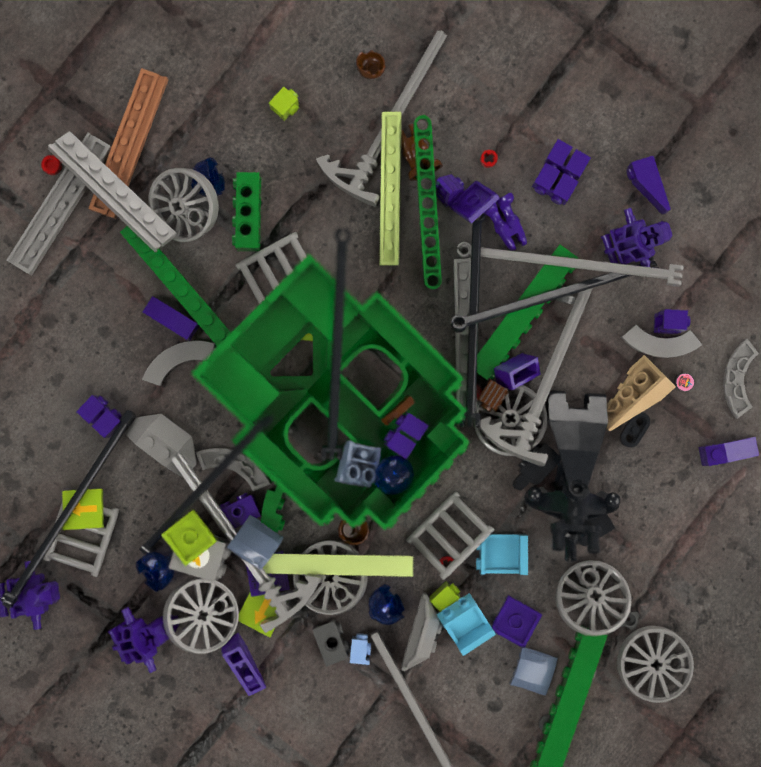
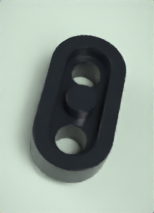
[620,412,650,448]

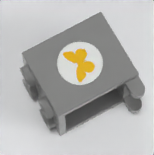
[169,535,232,582]

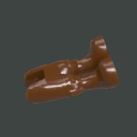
[401,123,443,181]

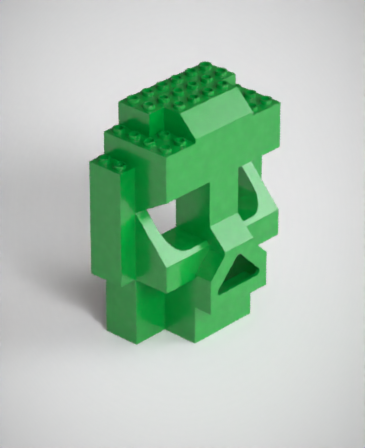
[191,254,470,530]

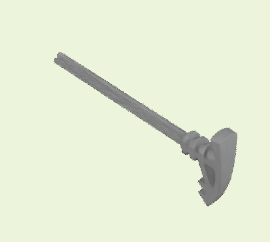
[316,30,447,207]
[480,288,593,466]
[172,453,321,633]

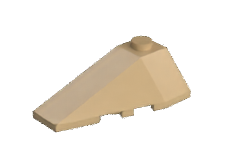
[607,355,676,431]

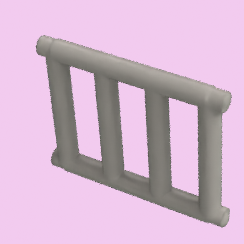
[235,232,306,304]
[406,491,494,580]
[43,501,120,577]

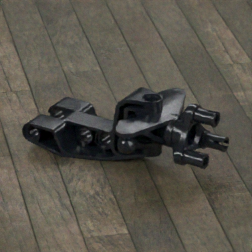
[524,390,621,562]

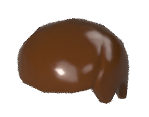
[356,50,385,79]
[338,519,369,545]

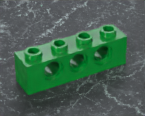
[232,172,261,252]

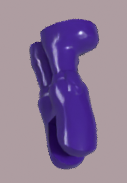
[484,192,527,251]

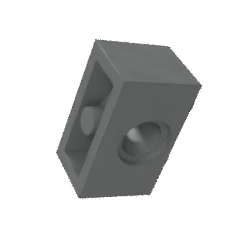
[312,618,351,667]

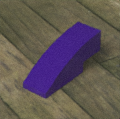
[142,296,199,341]

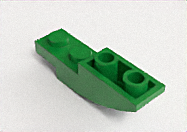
[261,485,286,533]

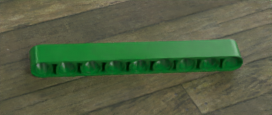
[413,115,442,289]

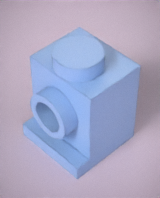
[350,633,371,665]

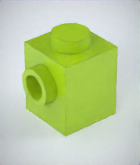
[269,87,299,121]
[430,581,460,612]

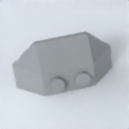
[124,414,197,478]
[401,592,442,671]

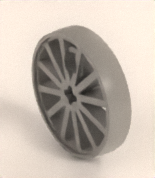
[148,168,219,242]
[474,385,547,456]
[293,540,368,615]
[555,560,631,636]
[163,578,239,654]
[617,626,694,703]

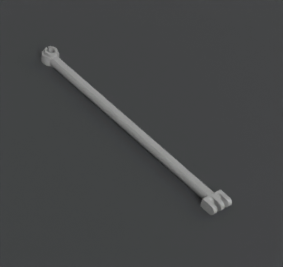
[457,242,683,286]

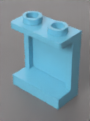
[476,534,528,575]
[436,593,496,656]

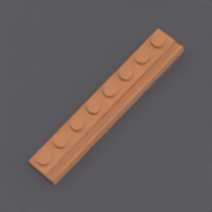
[88,68,168,219]

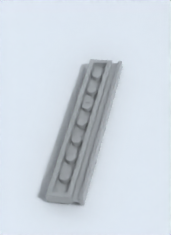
[48,131,176,252]
[6,133,111,276]

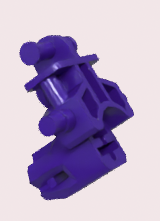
[601,208,672,267]
[0,561,60,630]
[108,607,180,673]

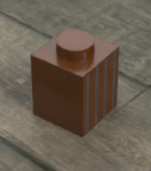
[478,380,508,412]

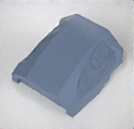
[335,441,381,487]
[226,515,284,570]
[509,646,558,695]

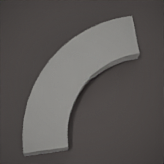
[621,325,702,358]
[723,339,759,419]
[142,341,216,386]
[196,448,271,491]

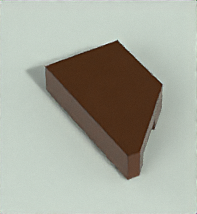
[381,395,415,425]

